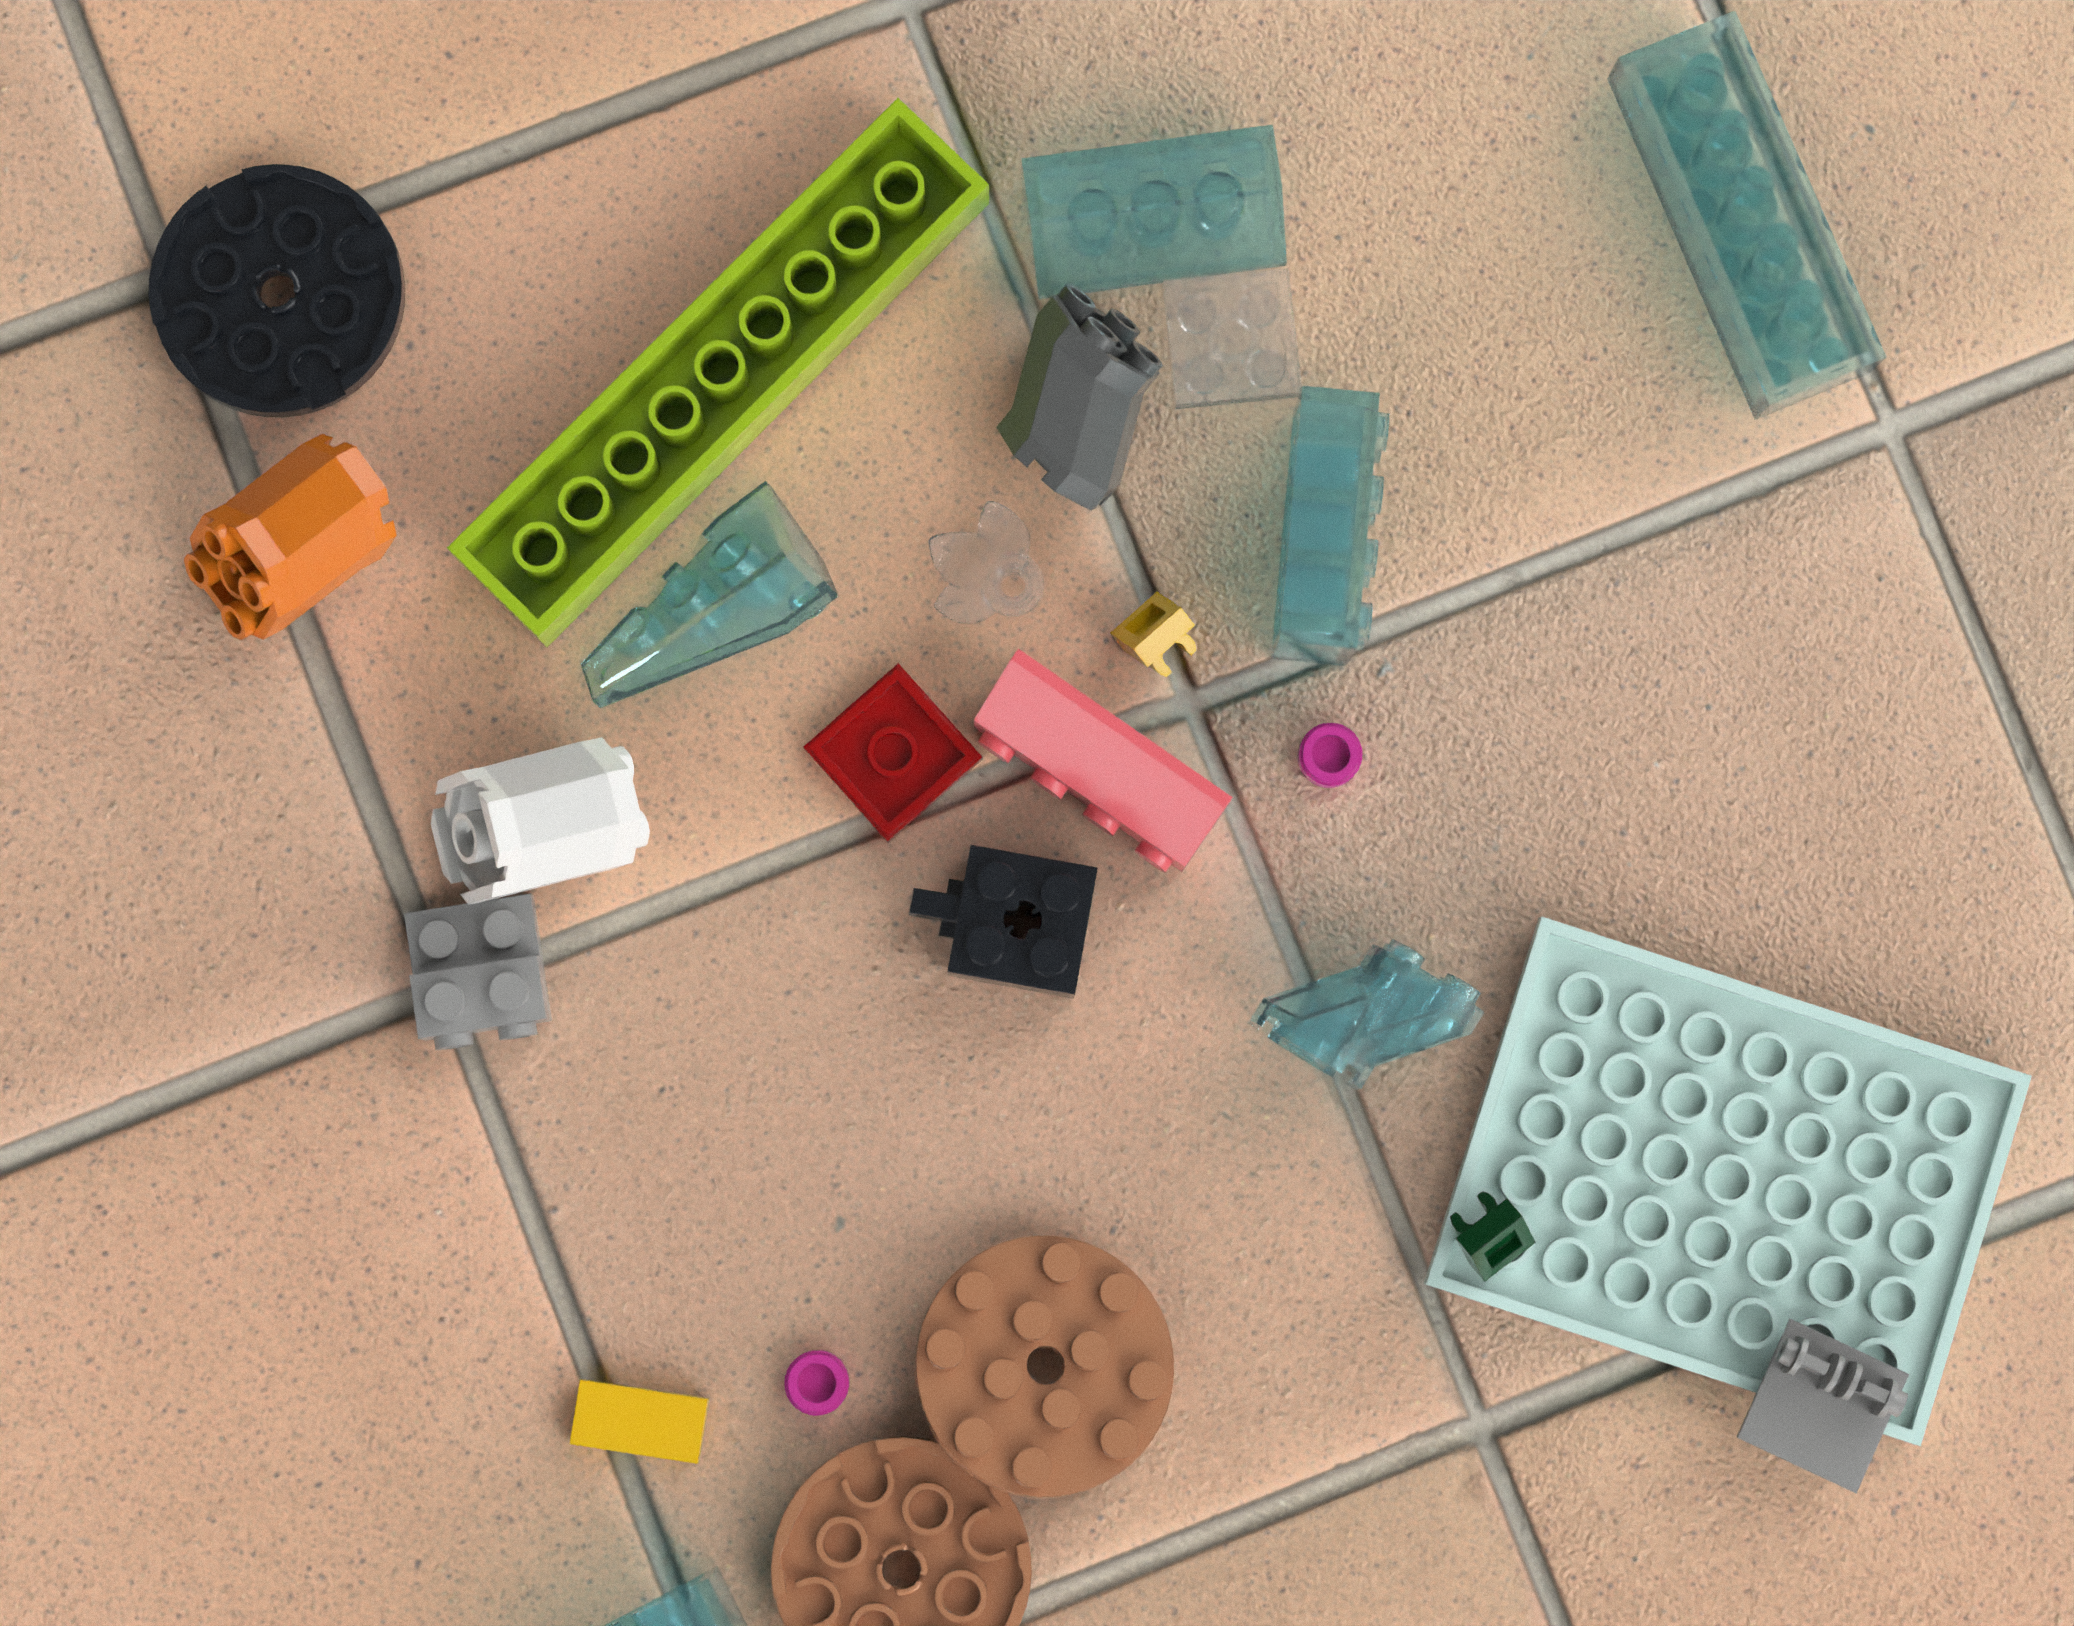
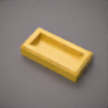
[569,1379,709,1464]

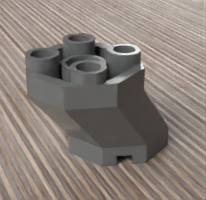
[996,283,1163,511]

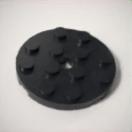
[148,164,406,418]

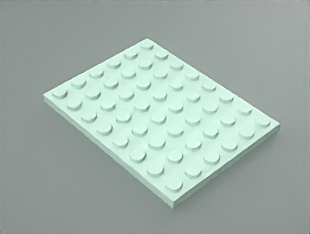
[1424,917,2032,1446]

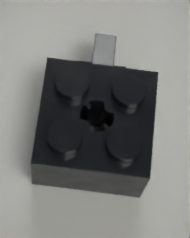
[908,845,1098,999]

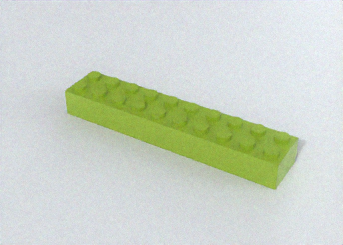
[447,98,989,647]

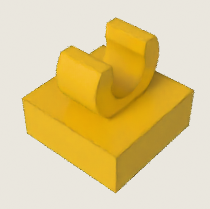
[1110,592,1196,677]

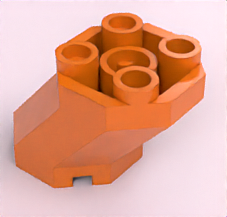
[184,434,397,640]

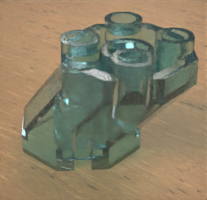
[1247,939,1484,1090]

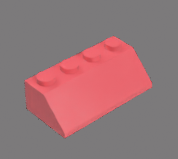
[974,649,1233,873]

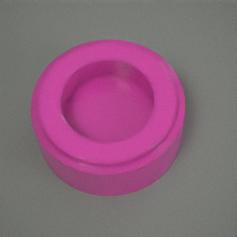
[1297,723,1363,788]
[784,1350,850,1416]

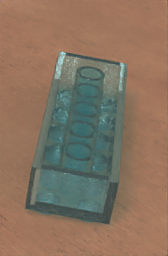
[1607,11,1887,420]

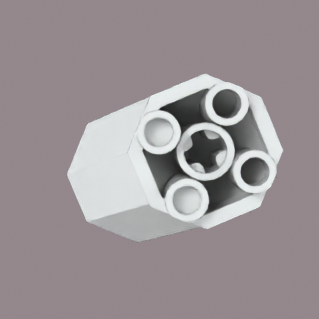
[431,737,650,905]

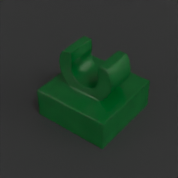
[1450,1191,1536,1282]

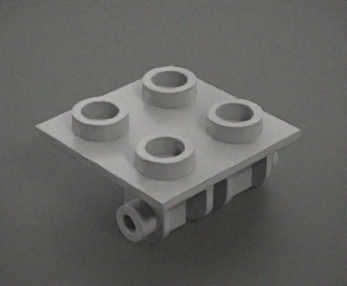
[1737,1319,1909,1494]

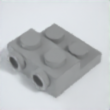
[404,893,552,1050]

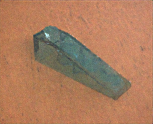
[580,481,839,708]

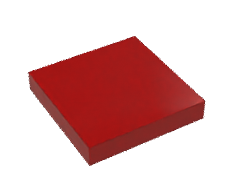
[803,663,983,843]

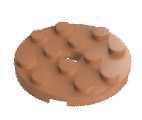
[914,1235,1174,1498]
[771,1436,1032,1626]

